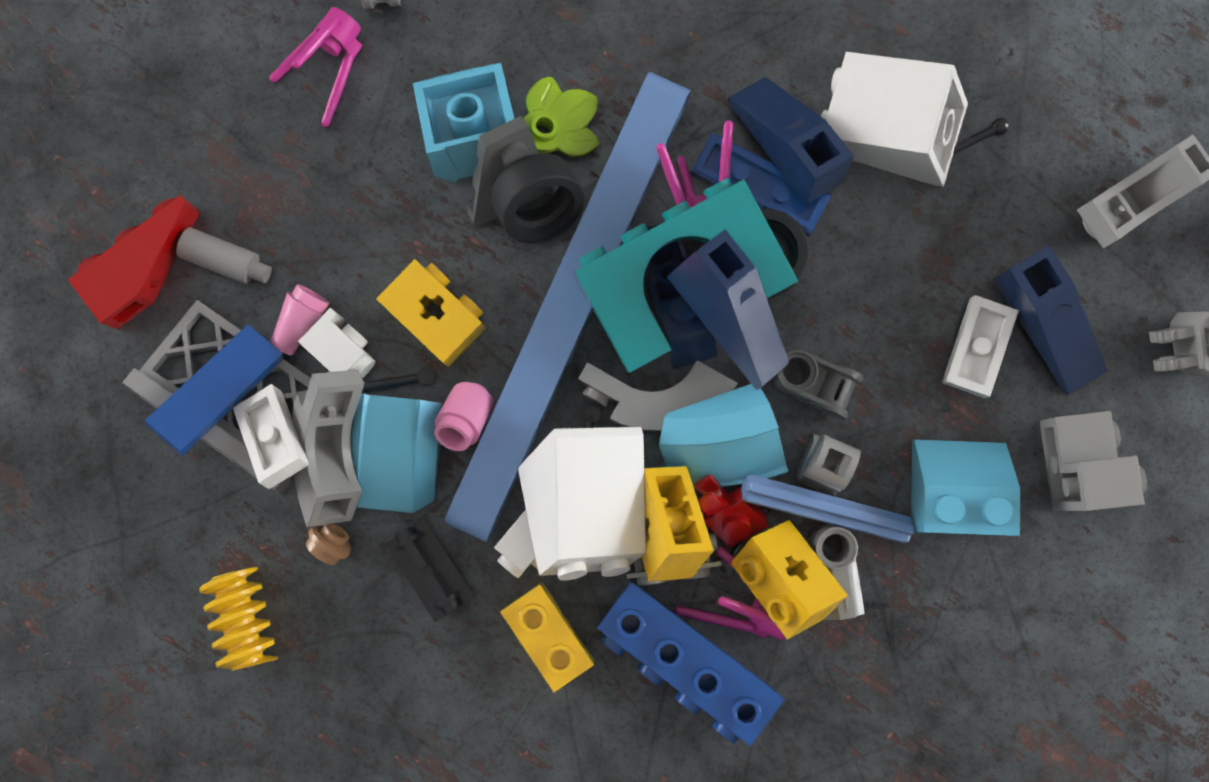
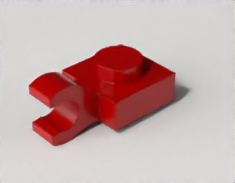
[694,474,769,548]

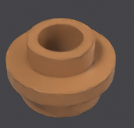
[306,523,352,565]

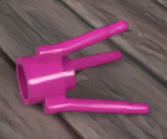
[269,7,362,127]
[656,120,733,208]
[674,546,786,641]

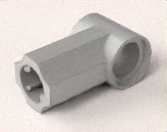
[807,524,865,620]

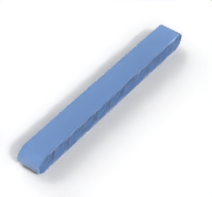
[444,72,691,542]

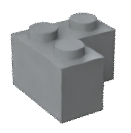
[1039,411,1147,511]

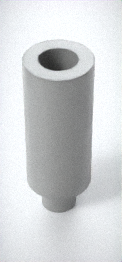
[176,227,272,284]

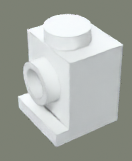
[298,308,376,378]
[494,510,538,578]

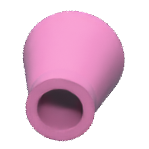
[269,284,330,356]

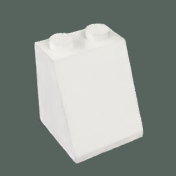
[821,52,968,187]
[518,427,646,580]

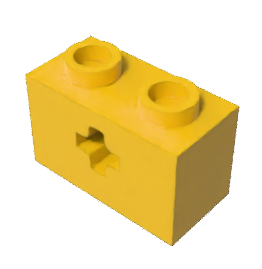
[376,259,486,368]
[641,466,714,582]
[731,520,848,640]
[500,582,594,692]

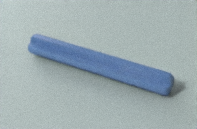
[741,474,915,543]

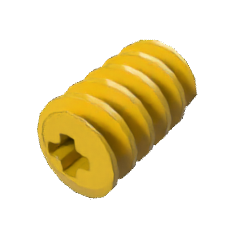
[199,567,278,671]

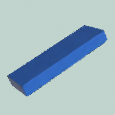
[690,132,832,237]
[145,325,283,456]

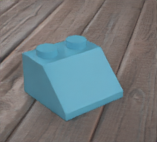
[911,439,1020,536]

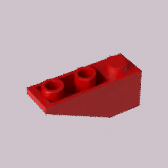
[67,195,200,330]

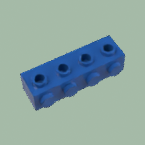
[597,580,785,746]

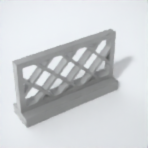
[122,300,311,496]

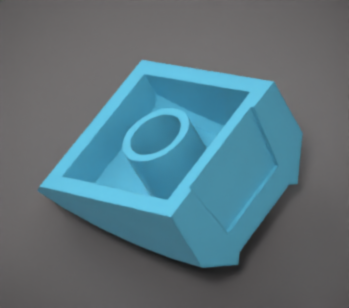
[413,63,514,183]
[659,384,789,488]
[351,394,443,513]

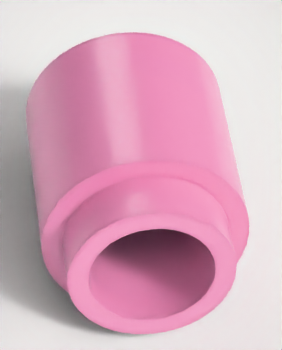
[434,382,495,451]

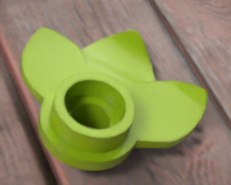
[524,77,600,157]

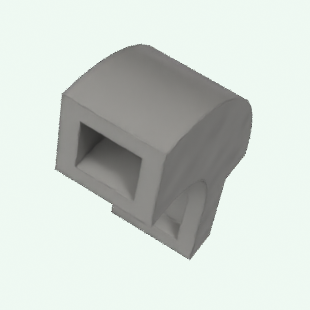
[1077,134,1209,249]
[578,360,738,433]
[292,370,365,527]

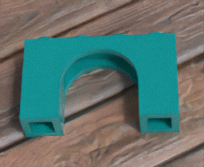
[574,178,798,373]

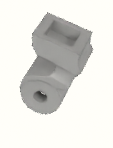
[795,433,861,497]

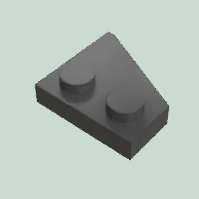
[468,115,553,228]

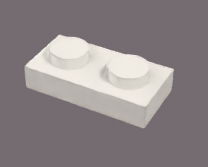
[942,295,1019,398]
[233,384,309,489]

